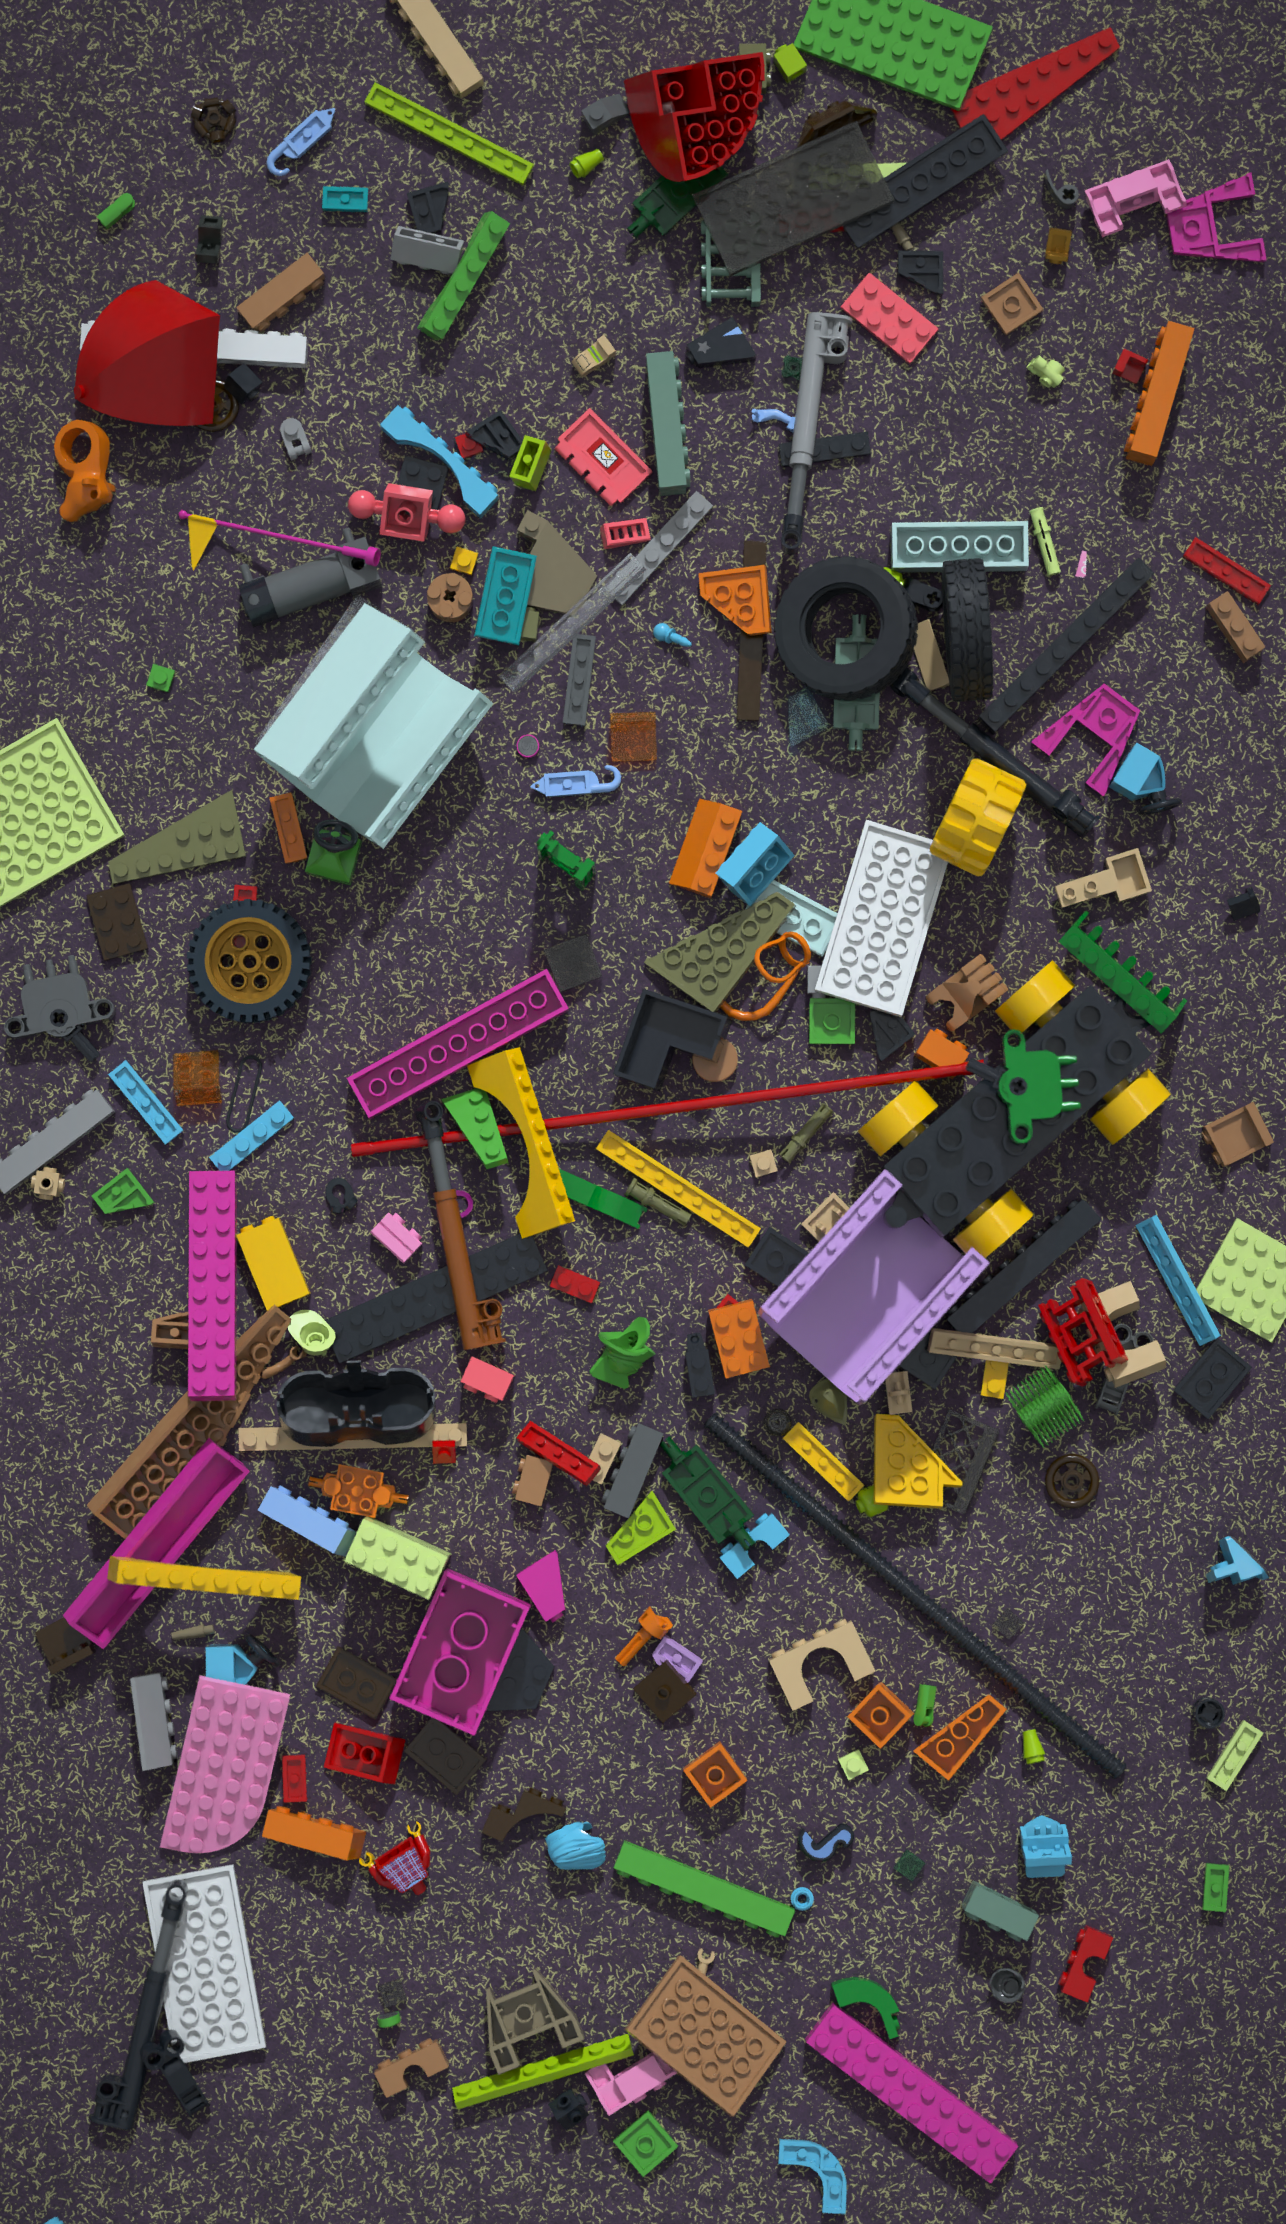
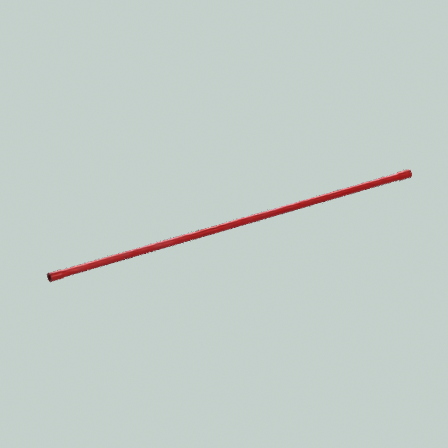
[351,1059,984,1157]

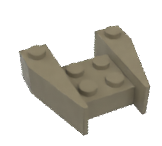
[486,1968,585,2075]

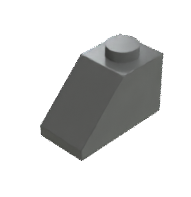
[581,94,630,136]

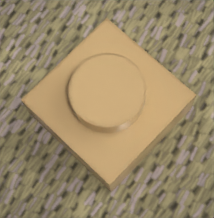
[749,1149,778,1178]

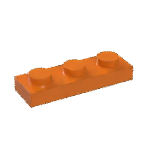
[270,792,308,864]

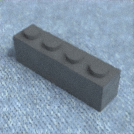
[601,1423,664,1518]

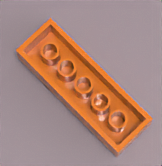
[1124,321,1195,466]

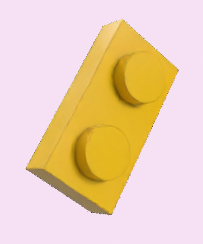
[980,1360,1009,1399]

